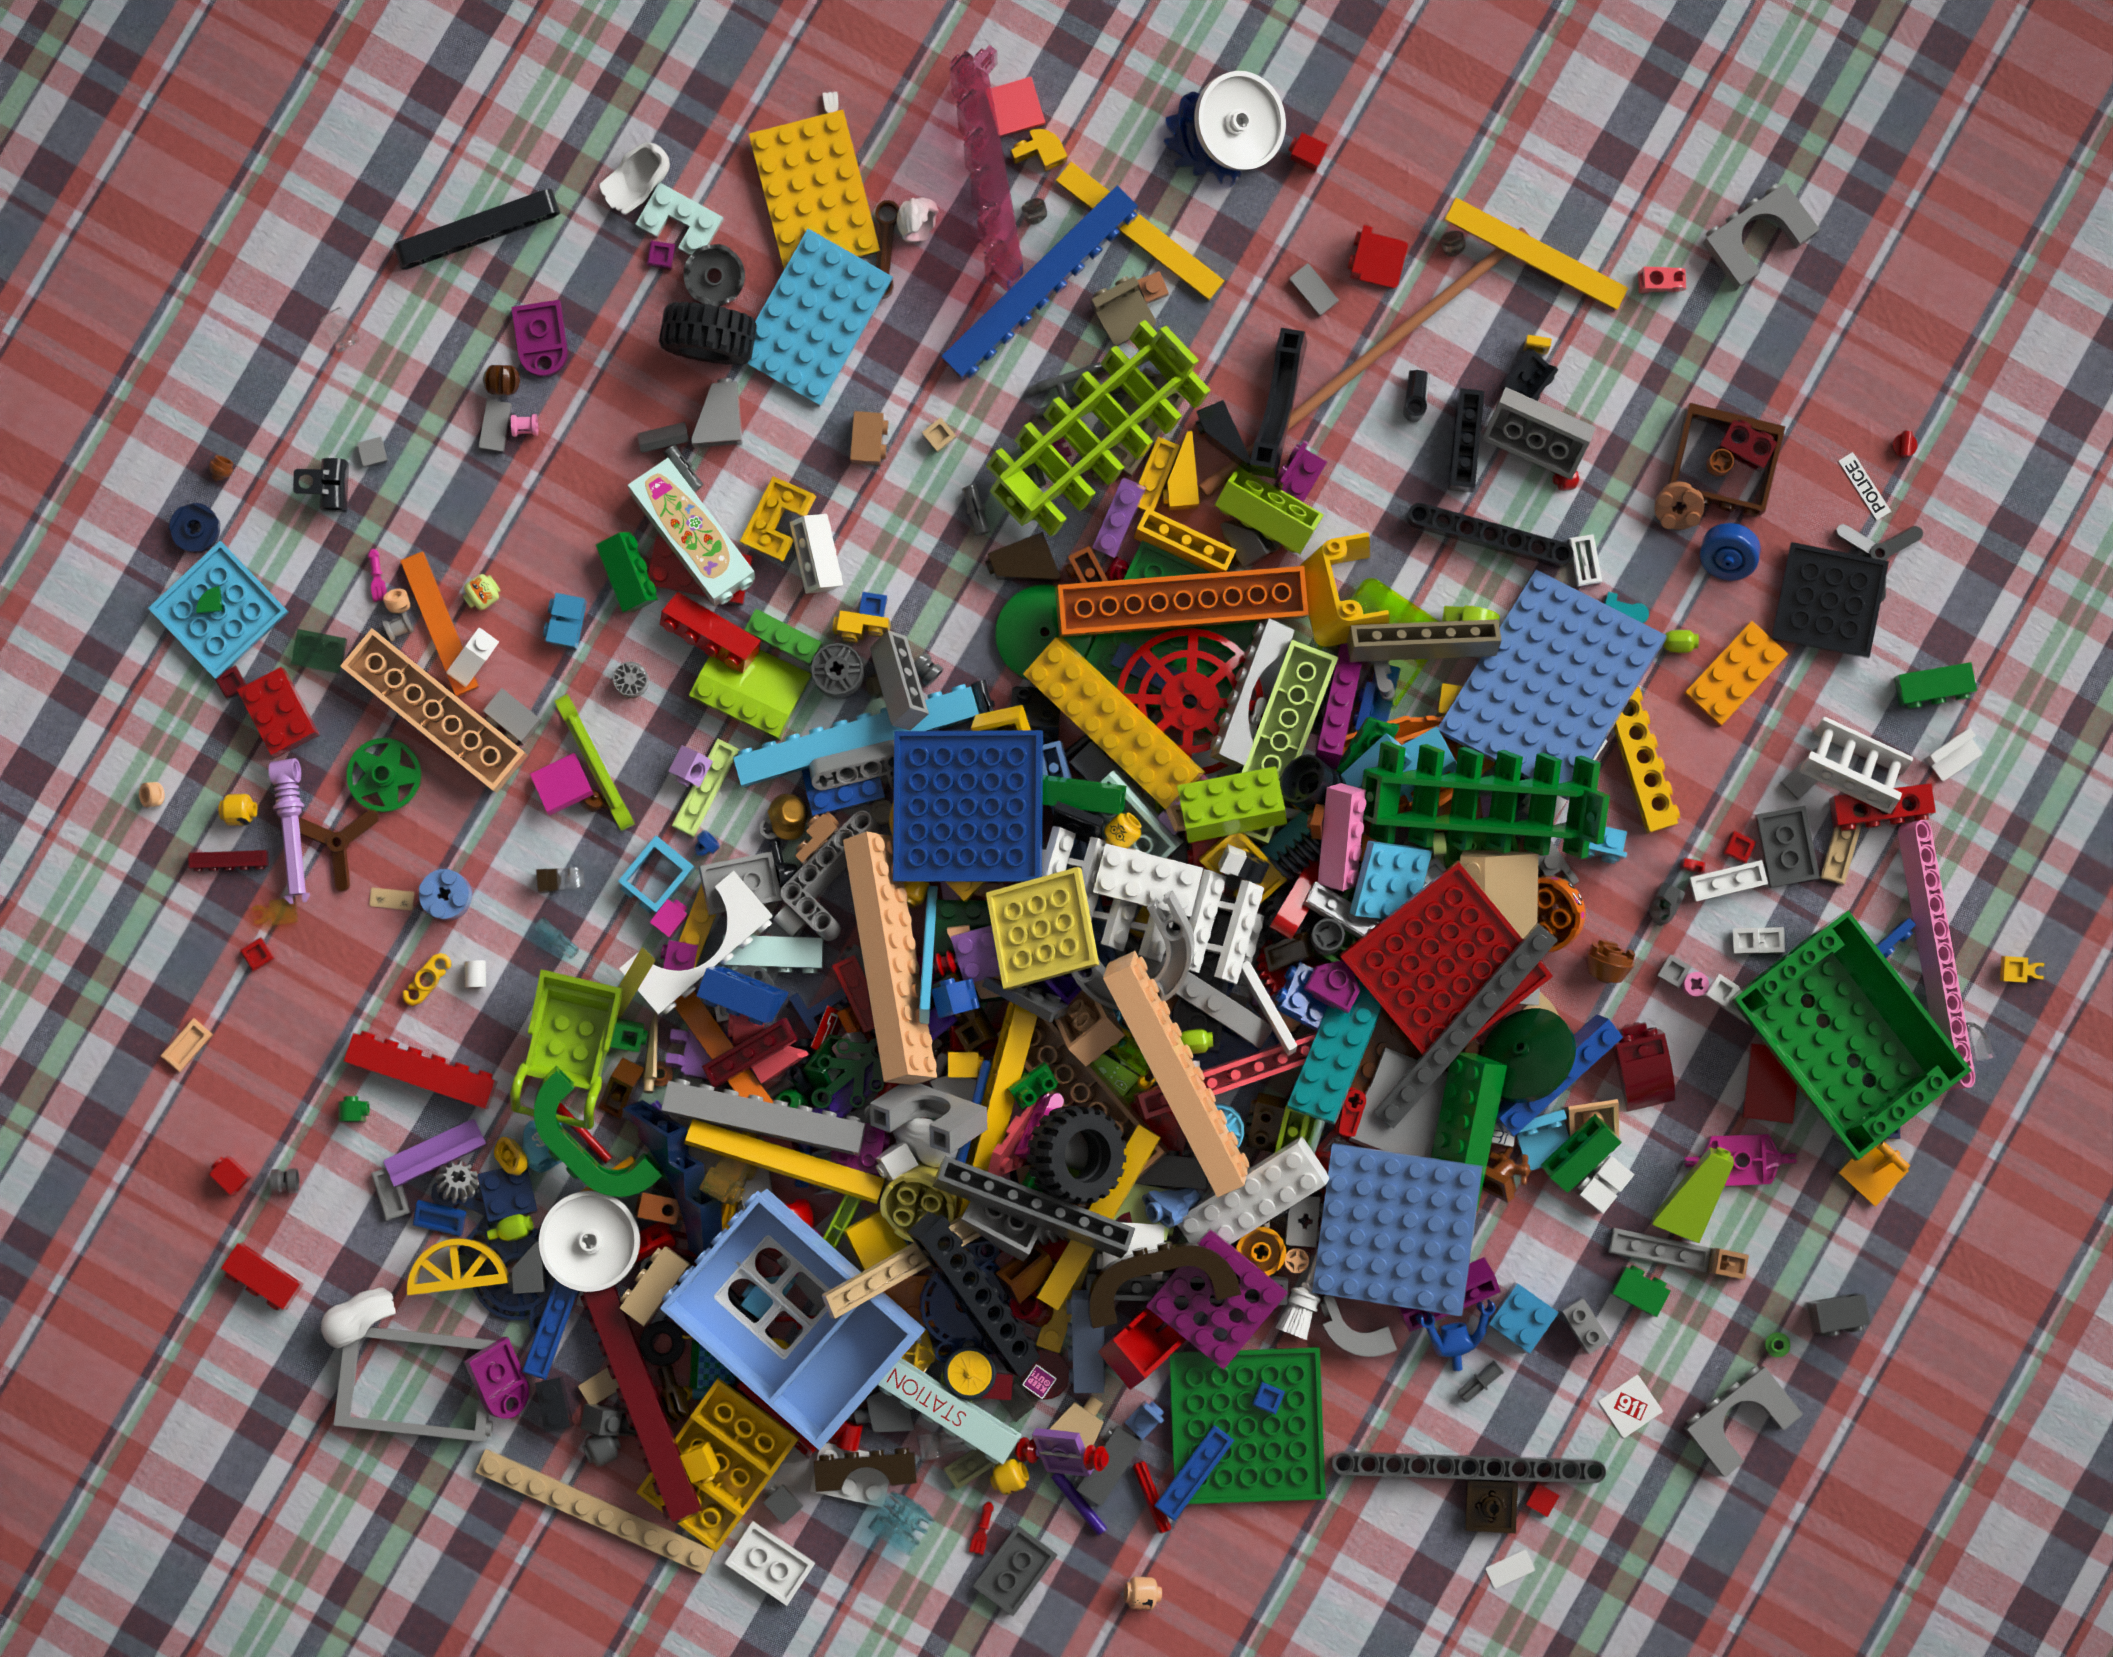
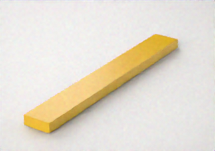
[1056,162,1225,301]
[1444,197,1628,310]
[685,1119,885,1204]
[1037,1124,1161,1311]

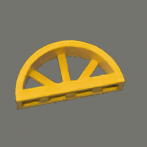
[407,1238,509,1295]

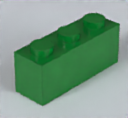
[595,532,658,612]
[1894,662,1977,709]
[1541,1114,1622,1193]

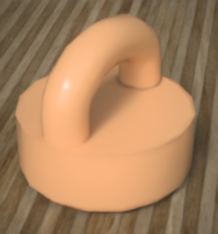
[383,588,410,614]
[139,782,165,807]

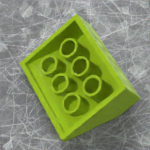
[689,649,812,741]

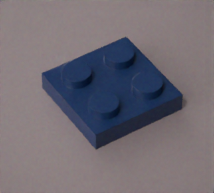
[477,1168,538,1224]

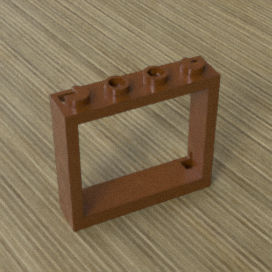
[1668,403,1786,517]

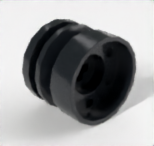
[1280,754,1346,816]

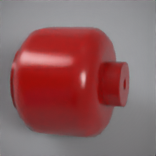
[1552,470,1579,491]

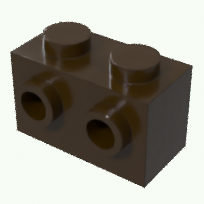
[1244,1092,1288,1153]

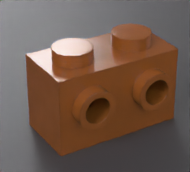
[1065,546,1108,583]

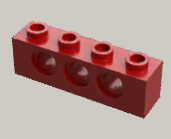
[1829,783,1936,831]

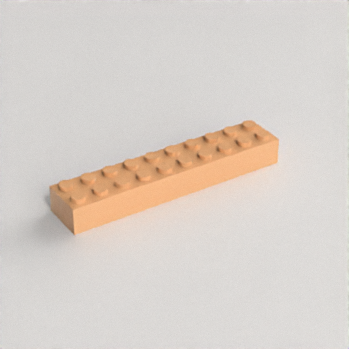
[843,832,937,1085]
[1103,951,1250,1198]

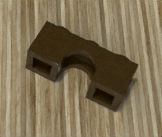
[931,972,998,1052]

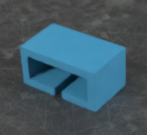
[543,593,587,650]

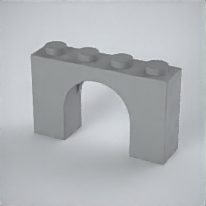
[1703,182,1820,290]
[870,1083,987,1154]
[1684,1366,1803,1477]

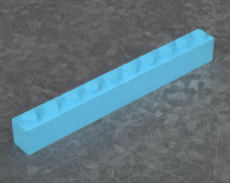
[733,684,979,787]

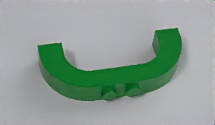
[534,1065,662,1197]

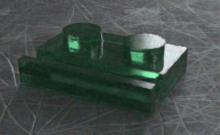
[290,629,348,674]

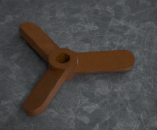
[299,809,379,892]

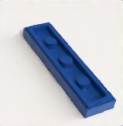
[522,1279,578,1380]
[1154,1425,1234,1521]

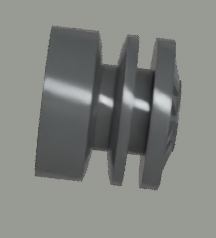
[811,643,865,700]

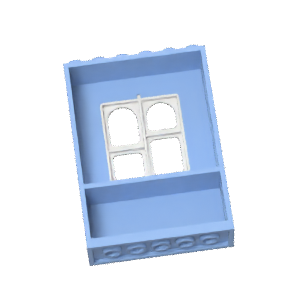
[660,1189,926,1451]

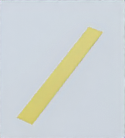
[618,947,655,1018]

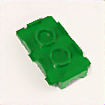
[1337,717,1400,775]

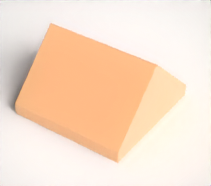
[1564,1099,1619,1138]

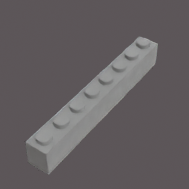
[661,1079,866,1156]

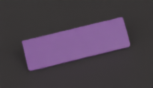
[383,1119,487,1188]

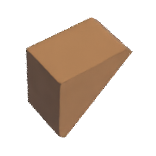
[1707,1248,1749,1280]

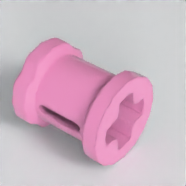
[511,414,538,437]

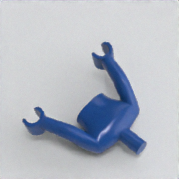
[1416,1299,1496,1371]

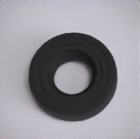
[640,1321,685,1366]

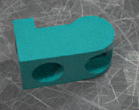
[1604,591,1649,623]

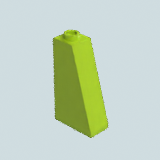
[1652,1147,1734,1243]

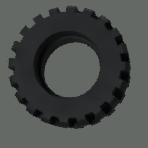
[659,302,757,365]
[1027,1106,1127,1204]

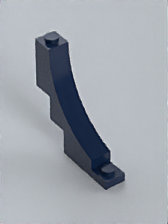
[623,1100,722,1256]

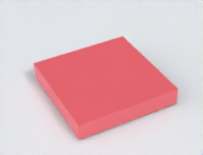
[985,77,1045,138]

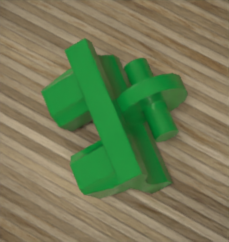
[1008,1062,1058,1109]

